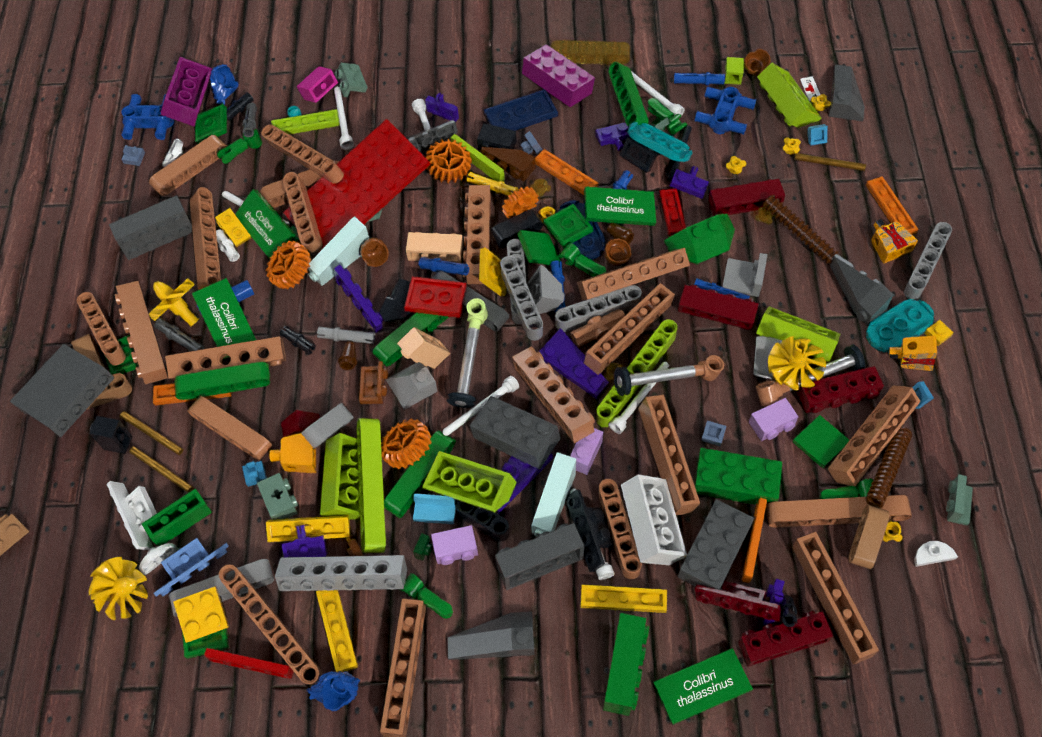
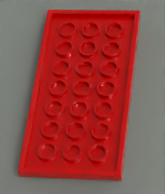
[283,119,431,253]

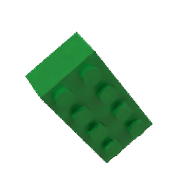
[694,448,782,505]
[603,613,650,716]

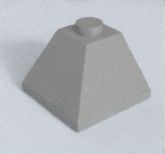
[527,265,565,314]
[385,362,438,410]

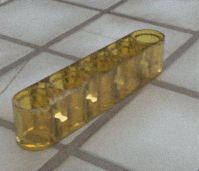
[551,40,630,65]

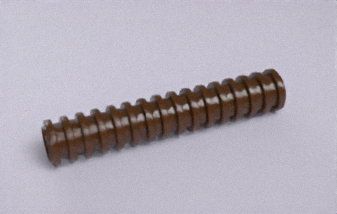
[763,195,839,264]
[866,426,913,508]

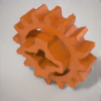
[502,186,539,219]

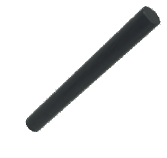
[668,125,692,182]

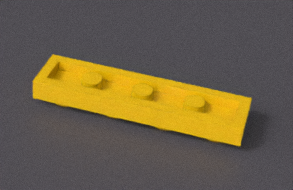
[266,515,351,542]
[581,585,667,613]
[316,590,358,672]

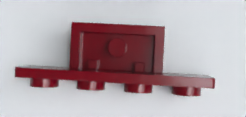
[694,581,781,621]

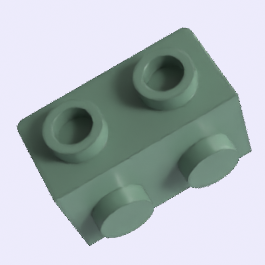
[335,62,368,97]
[946,474,973,526]

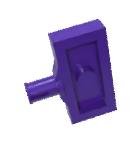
[425,93,459,123]
[596,122,630,151]
[670,166,709,199]
[282,525,327,558]
[763,579,785,625]

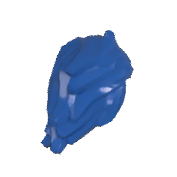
[210,64,239,105]
[307,671,360,711]

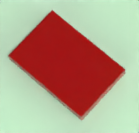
[404,276,467,318]

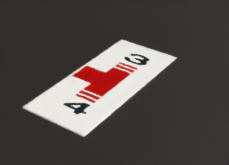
[800,77,820,101]

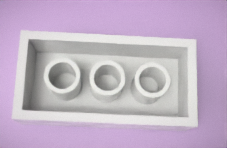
[621,475,687,565]

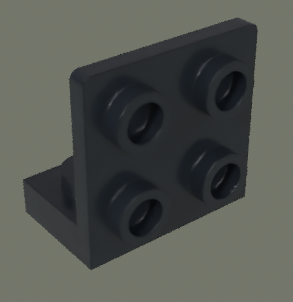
[619,137,662,173]

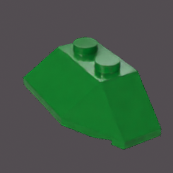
[664,213,735,265]

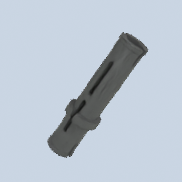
[242,103,257,137]
[154,318,204,351]

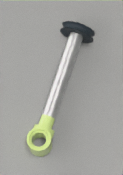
[447,298,488,408]

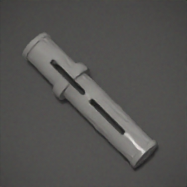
[317,326,375,344]

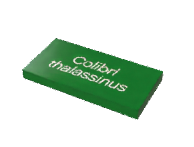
[584,187,656,226]
[235,189,296,259]
[192,278,256,361]
[653,648,753,725]

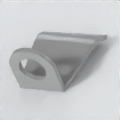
[754,336,782,379]

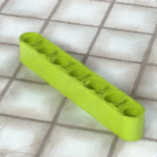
[596,319,677,427]
[357,418,386,553]

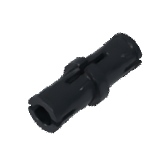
[227,92,254,121]
[280,326,316,355]
[780,595,797,627]

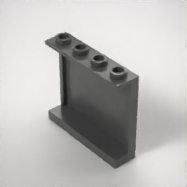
[10,344,114,437]

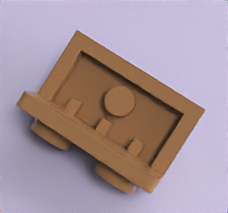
[0,513,29,556]

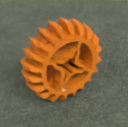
[426,138,472,184]
[266,241,311,289]
[381,418,432,469]

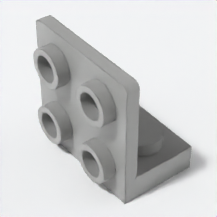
[722,253,767,297]

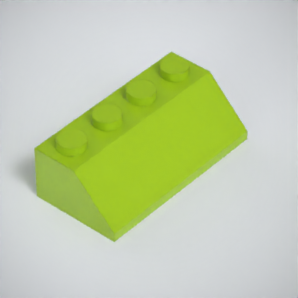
[757,63,822,128]
[756,306,841,362]
[320,433,360,520]
[422,451,517,512]

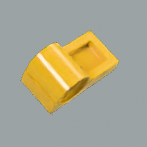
[215,208,251,248]

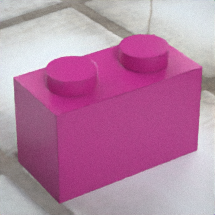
[297,66,338,103]

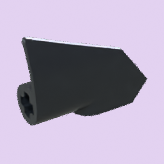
[379,279,411,322]

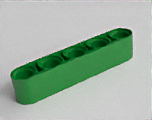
[609,62,649,126]
[373,313,449,367]
[175,362,270,400]
[384,430,456,518]

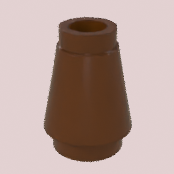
[607,223,634,244]
[338,341,357,370]

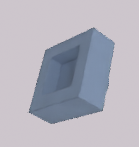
[701,421,726,447]

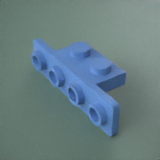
[154,538,229,597]

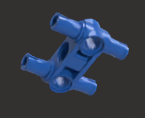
[695,87,756,135]
[121,94,174,140]

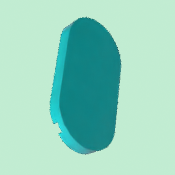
[628,122,692,162]
[866,299,934,352]

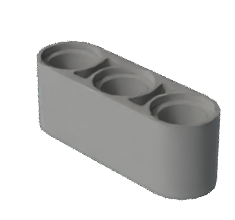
[301,403,354,449]

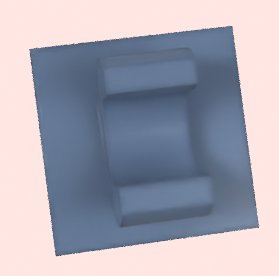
[521,131,542,155]
[121,145,145,166]

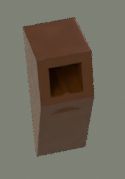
[481,147,536,182]

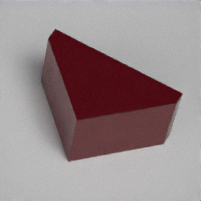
[281,410,320,437]

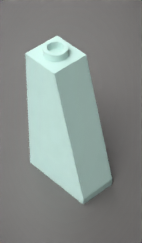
[308,216,369,286]
[531,452,576,536]

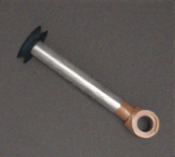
[756,344,865,406]
[614,355,725,396]

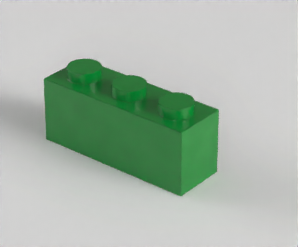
[142,488,212,546]

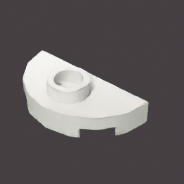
[162,138,183,167]
[914,541,958,567]
[139,543,179,575]

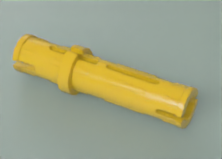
[467,172,518,196]

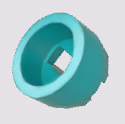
[287,105,302,117]

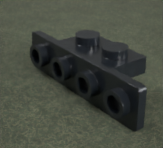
[566,489,614,572]

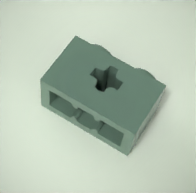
[257,473,298,520]

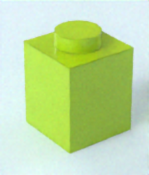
[724,57,744,85]

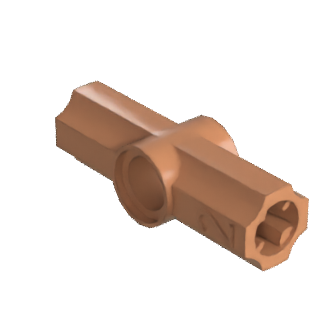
[570,309,625,348]

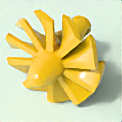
[149,278,199,327]
[768,336,826,390]
[89,557,148,620]

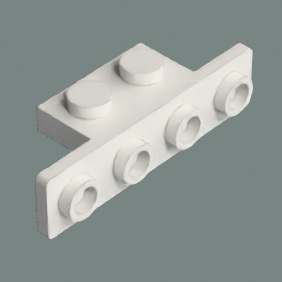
[107,481,157,550]

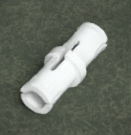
[216,229,240,262]

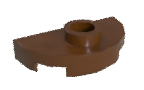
[345,535,364,556]

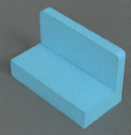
[413,494,456,524]

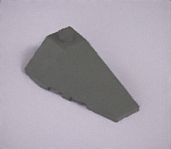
[829,64,865,122]
[406,120,458,156]
[830,254,894,326]
[448,612,535,660]

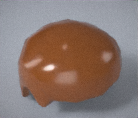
[744,48,771,76]
[360,238,389,267]
[604,238,632,266]

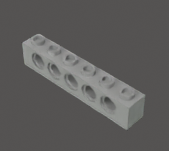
[275,555,407,591]

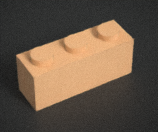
[406,232,463,263]
[397,327,451,369]

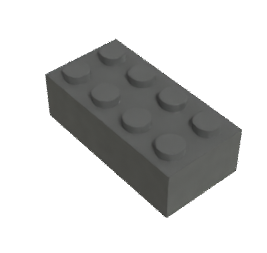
[109,195,193,260]
[470,396,561,469]
[678,499,754,590]
[495,523,584,591]

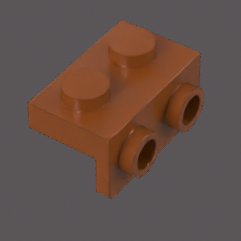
[359,361,388,404]

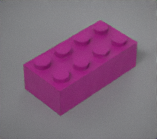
[522,44,595,107]
[160,57,213,126]

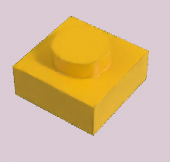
[924,320,954,346]

